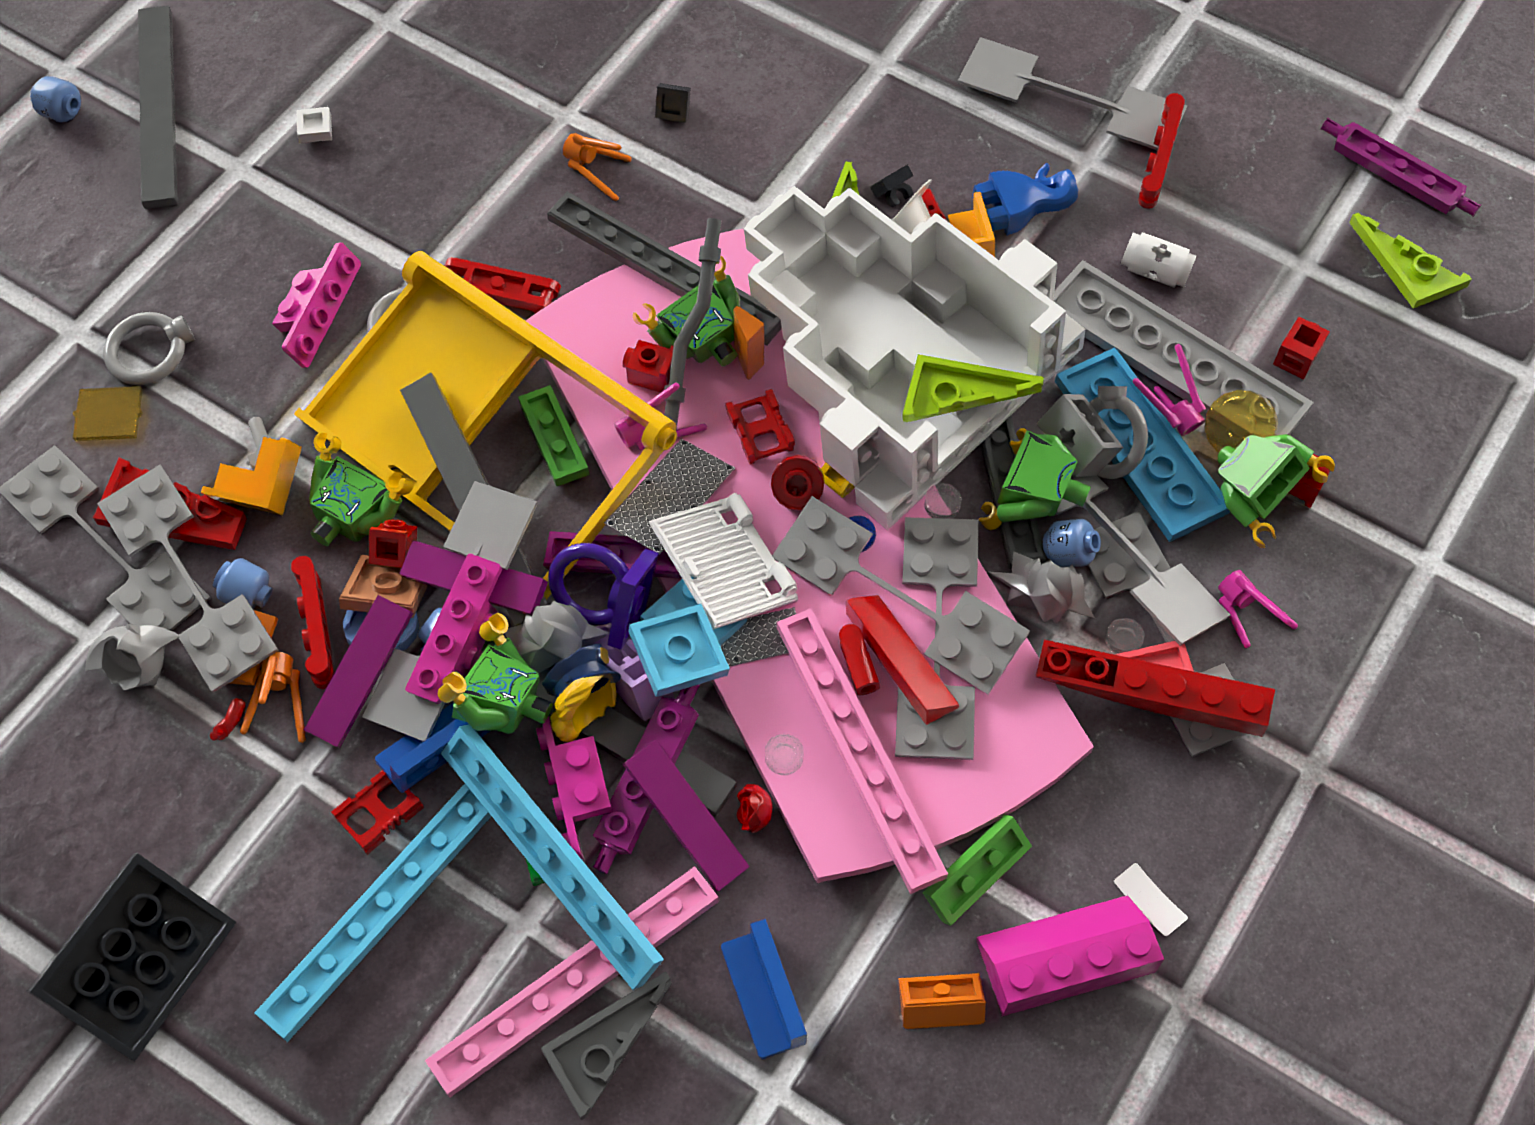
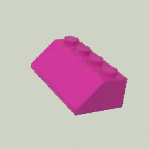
[976,895,1164,1016]

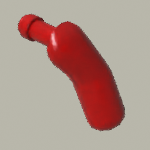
[210,698,246,741]

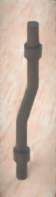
[664,218,721,430]

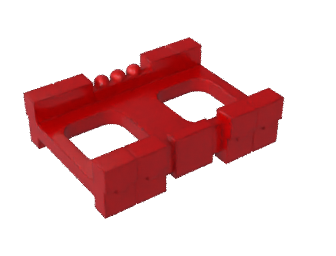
[725,389,795,465]
[331,770,424,855]

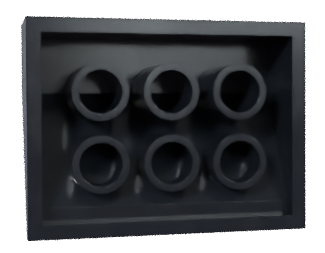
[26,852,236,1062]

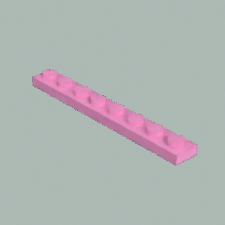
[777,608,948,894]
[425,866,719,1098]

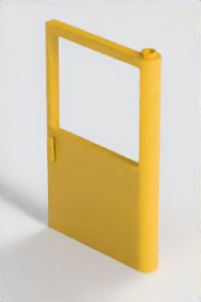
[294,251,677,600]

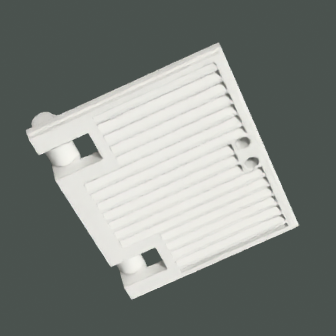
[649,493,798,630]

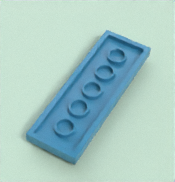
[1055,347,1230,542]

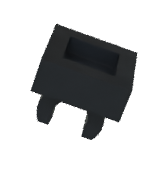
[655,83,691,122]
[870,164,914,208]

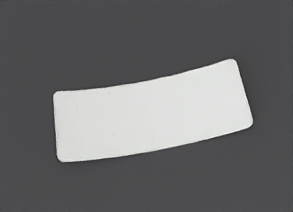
[1114,863,1188,936]

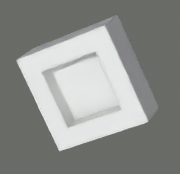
[296,107,332,143]

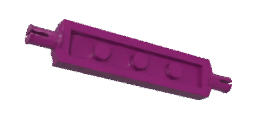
[1321,117,1481,217]
[592,684,700,874]

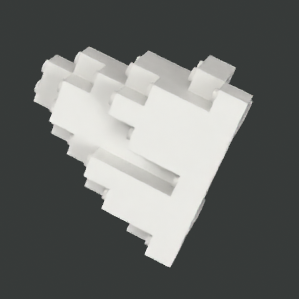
[744,186,1085,530]

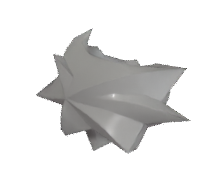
[988,552,1095,624]
[504,601,609,674]
[85,623,180,691]

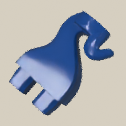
[972,163,1078,235]

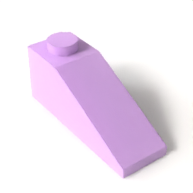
[592,623,675,721]

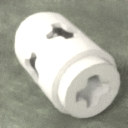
[1121,232,1196,288]

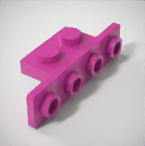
[272,243,361,368]
[405,554,502,704]
[536,716,612,863]

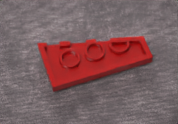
[93,457,247,550]

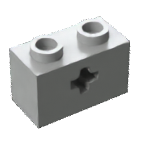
[1036,394,1123,477]

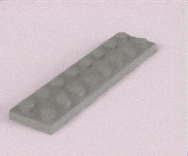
[1054,260,1314,438]

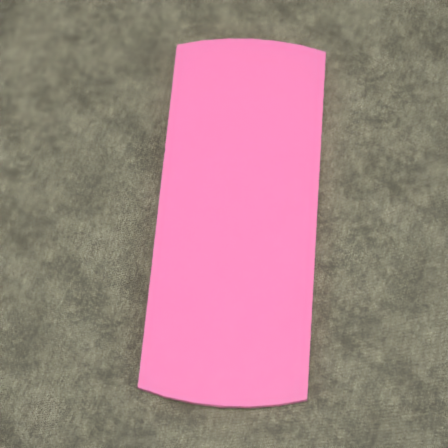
[526,229,1094,883]

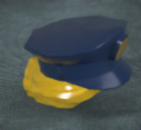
[542,643,621,742]

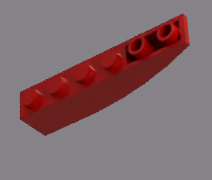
[1036,639,1275,737]

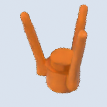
[563,133,632,201]
[240,652,306,743]

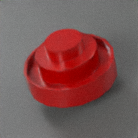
[771,455,825,510]

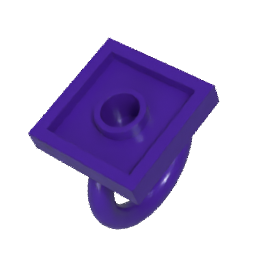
[548,543,659,650]

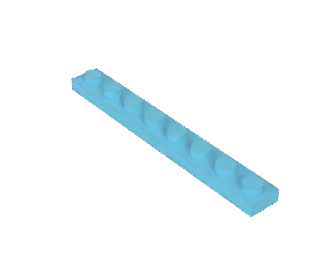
[441,725,664,990]
[254,784,491,1042]

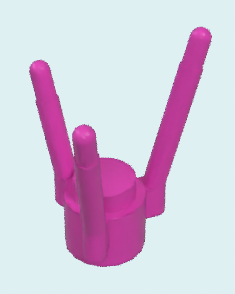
[1133,344,1207,436]
[614,383,707,451]
[1218,570,1298,648]

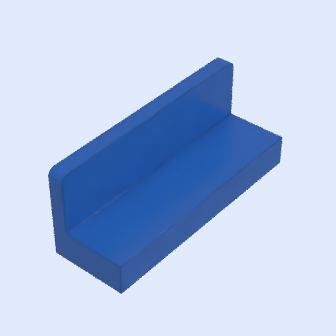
[375,703,491,793]
[721,919,807,1059]

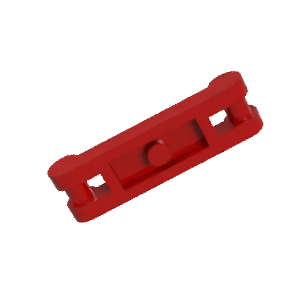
[1138,93,1185,209]
[444,257,561,314]
[291,556,335,689]

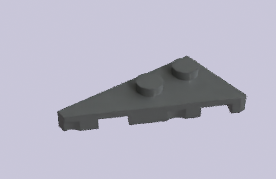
[541,971,672,1121]

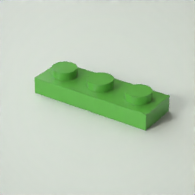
[518,385,589,487]
[923,814,1032,926]

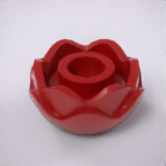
[736,784,772,833]

